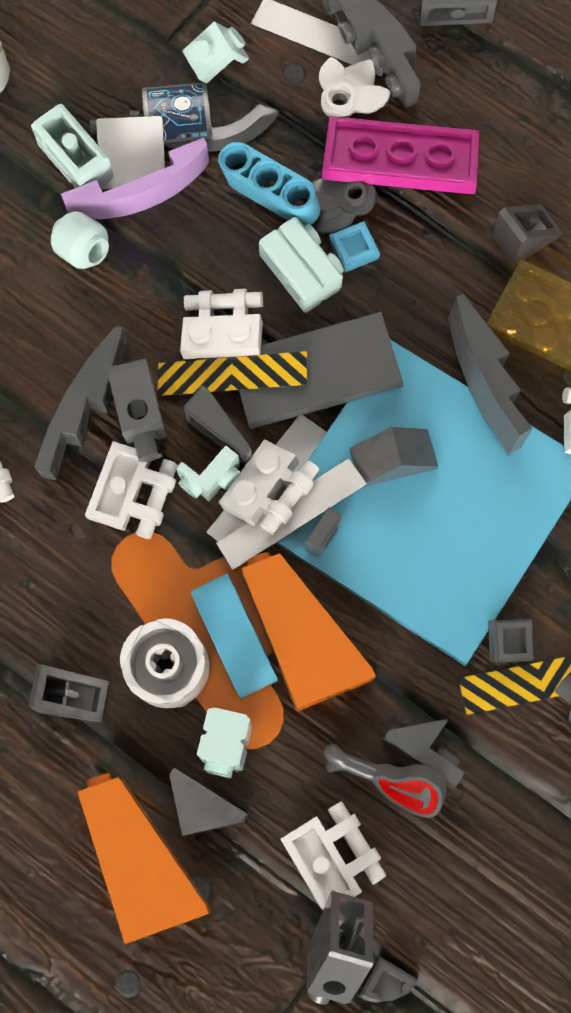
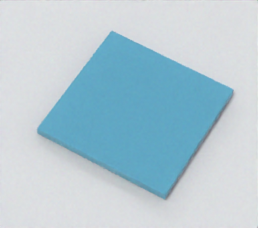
[275,340,571,666]

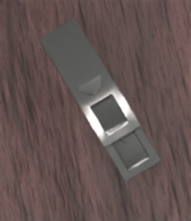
[322,0,421,109]

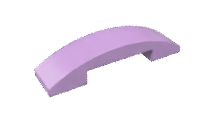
[61,138,209,220]

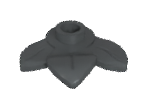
[304,179,377,234]

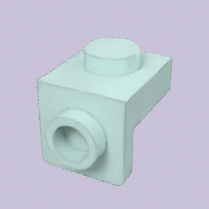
[182,21,249,83]
[176,446,240,502]

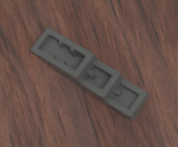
[448,294,532,455]
[34,326,128,481]

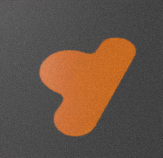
[111,532,284,749]

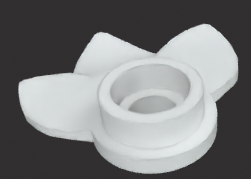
[319,57,391,118]

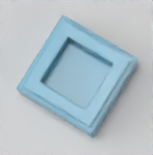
[329,221,380,273]

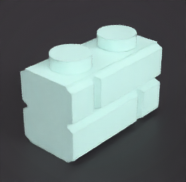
[31,104,114,188]
[259,217,344,313]
[197,707,253,779]

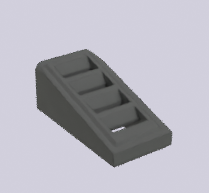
[184,385,252,466]

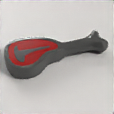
[323,743,447,818]

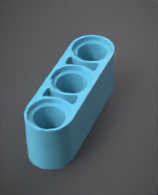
[218,142,320,226]
[190,573,278,699]

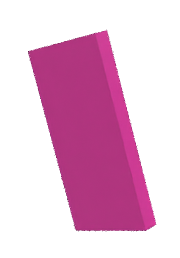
[322,116,479,195]

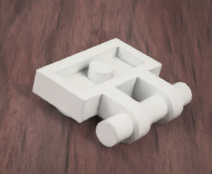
[180,289,263,359]
[219,439,319,535]
[85,441,178,539]
[281,801,387,911]

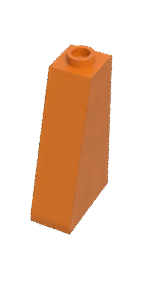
[241,552,376,712]
[78,773,211,944]

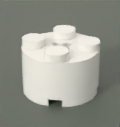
[120,618,210,708]

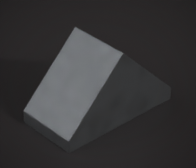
[492,204,563,266]
[350,427,438,487]
[28,664,109,722]
[169,768,248,836]

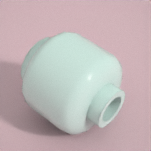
[51,211,109,269]

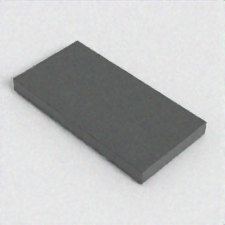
[239,312,403,429]

